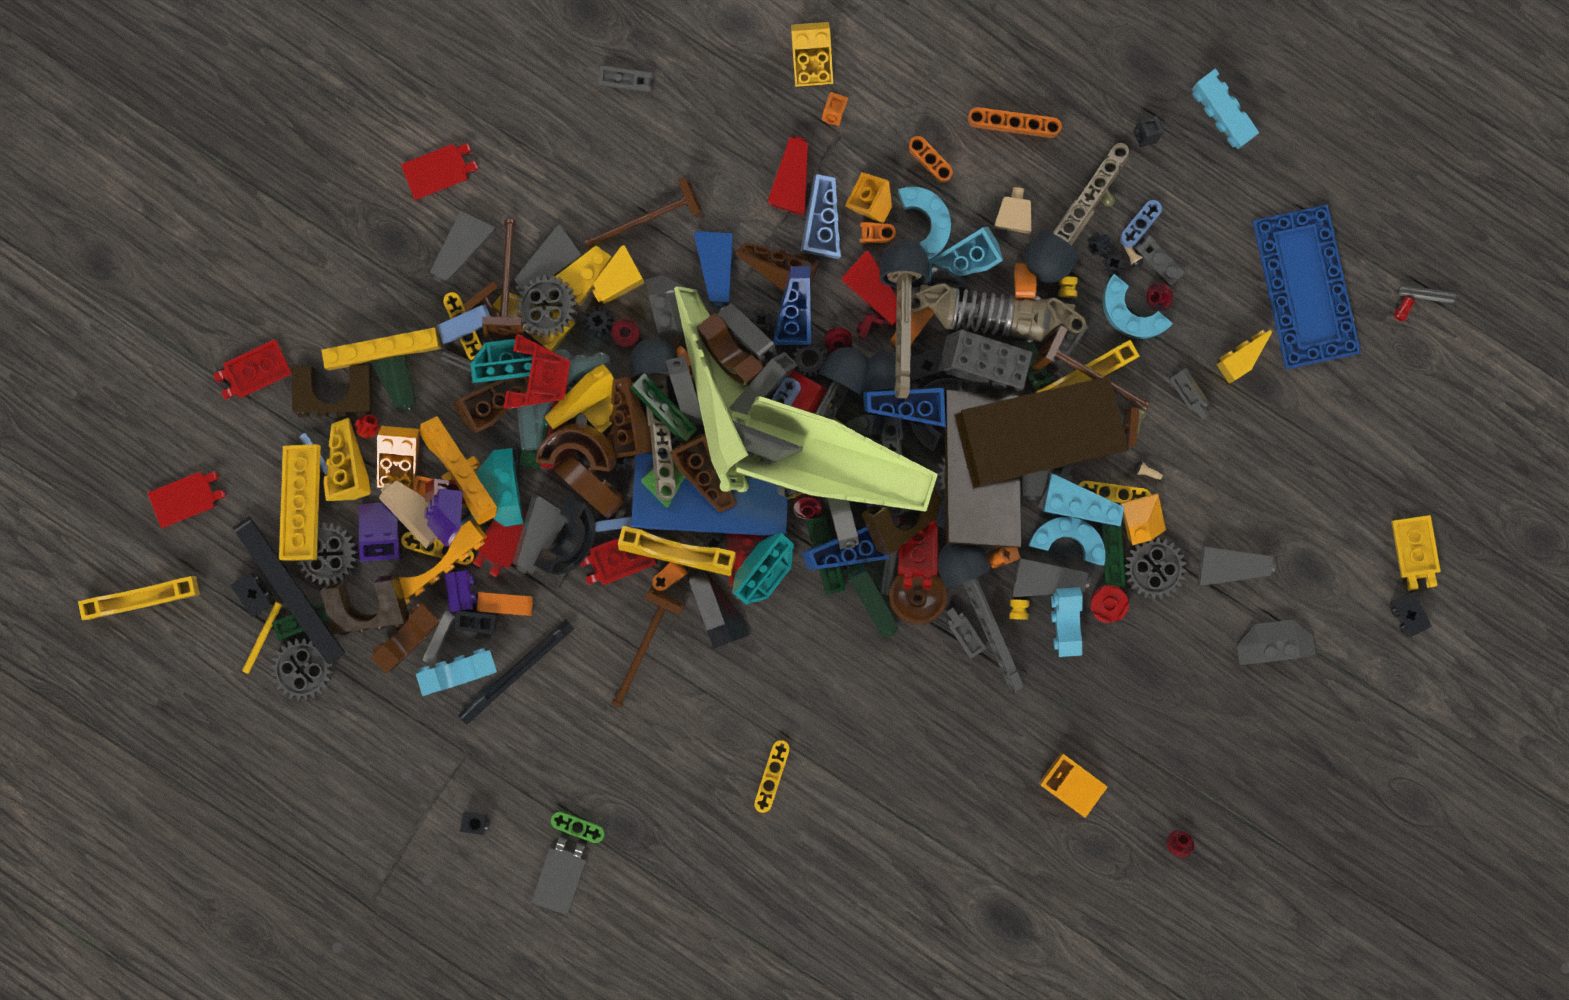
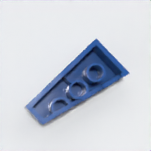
[773,266,811,345]
[863,387,946,427]
[801,525,890,570]

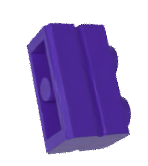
[444,570,477,612]

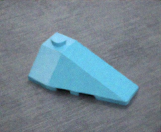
[929,227,1003,283]

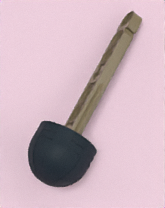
[1025,143,1129,282]
[879,239,930,399]
[629,338,678,501]

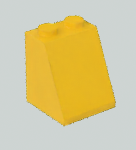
[592,245,644,305]

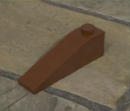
[608,377,652,458]

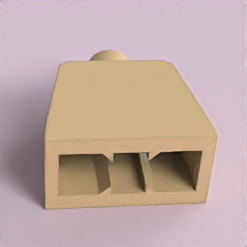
[994,187,1031,234]

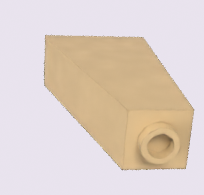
[379,480,438,548]

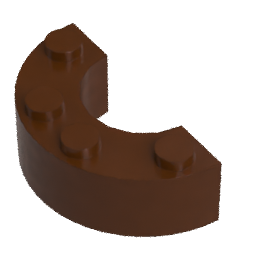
[697,313,764,385]
[536,423,616,471]
[552,451,625,519]
[370,603,440,674]

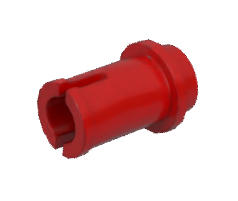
[1393,296,1416,322]

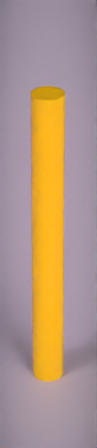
[242,602,282,674]

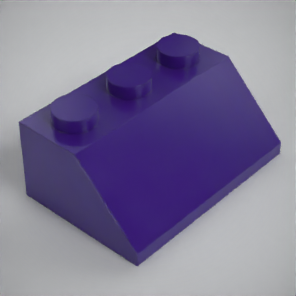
[424,489,462,546]

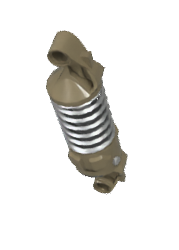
[911,283,1086,342]

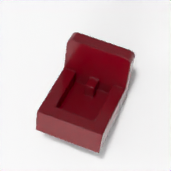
[856,313,884,340]

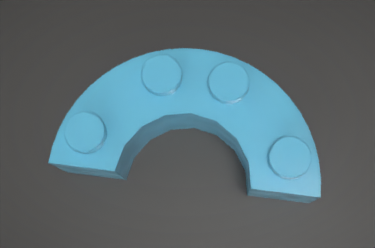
[898,187,951,261]
[1103,274,1173,339]
[1028,517,1105,566]
[1051,587,1082,657]
[416,648,497,696]

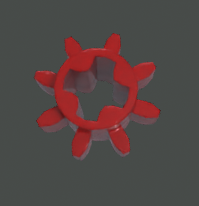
[354,415,380,438]

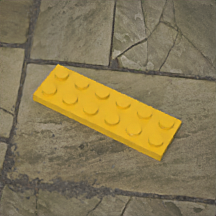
[279,444,321,561]

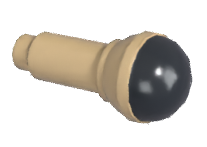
[1123,240,1143,267]
[1134,462,1163,480]

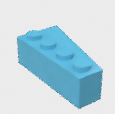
[1192,68,1259,149]
[1043,473,1124,526]

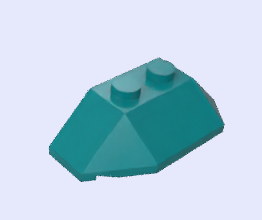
[470,339,533,383]
[476,448,524,527]
[732,532,794,605]

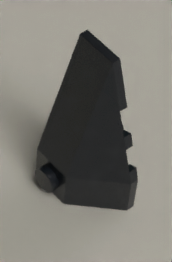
[687,570,750,649]

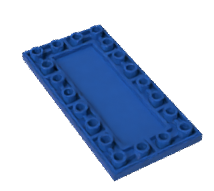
[1252,204,1361,370]
[631,453,788,536]

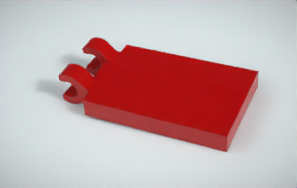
[401,143,479,201]
[213,339,292,400]
[147,471,226,529]
[473,510,527,577]
[898,517,938,589]
[580,529,657,585]
[726,533,765,599]

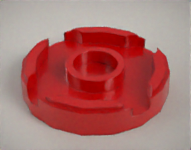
[1090,585,1129,623]

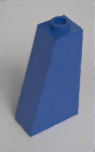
[694,231,733,307]

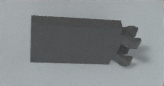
[531,836,586,915]

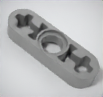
[423,610,456,665]

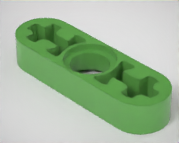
[551,811,605,843]

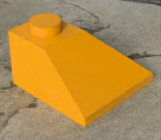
[845,172,892,224]
[1121,493,1166,545]

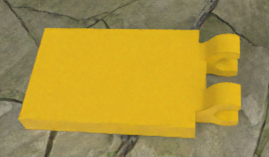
[1391,515,1441,591]

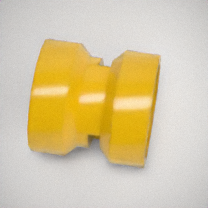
[1058,277,1078,298]
[1009,599,1029,620]

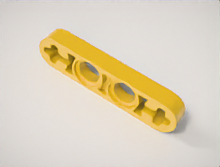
[443,292,482,360]
[1078,481,1151,503]
[401,532,475,565]
[754,740,790,813]

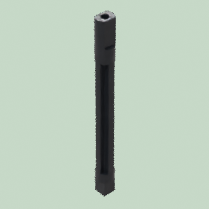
[458,619,574,725]

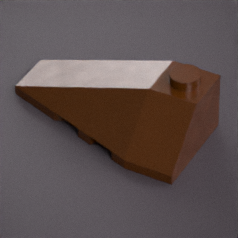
[735,242,821,291]
[453,377,529,434]
[670,434,737,513]

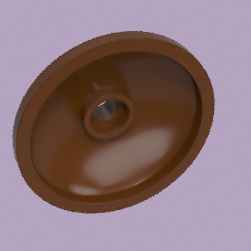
[889,574,947,625]

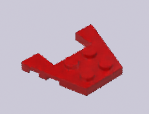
[504,334,571,409]

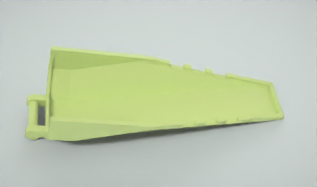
[674,286,749,492]
[731,396,938,511]

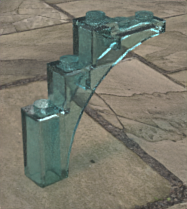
[517,349,611,451]

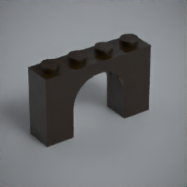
[292,365,372,417]
[862,487,940,555]
[320,573,410,635]

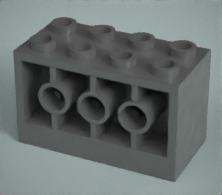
[937,330,1032,394]

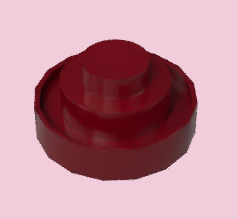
[1146,283,1173,311]
[611,319,640,347]
[824,327,853,352]
[793,494,821,519]
[1166,830,1195,858]

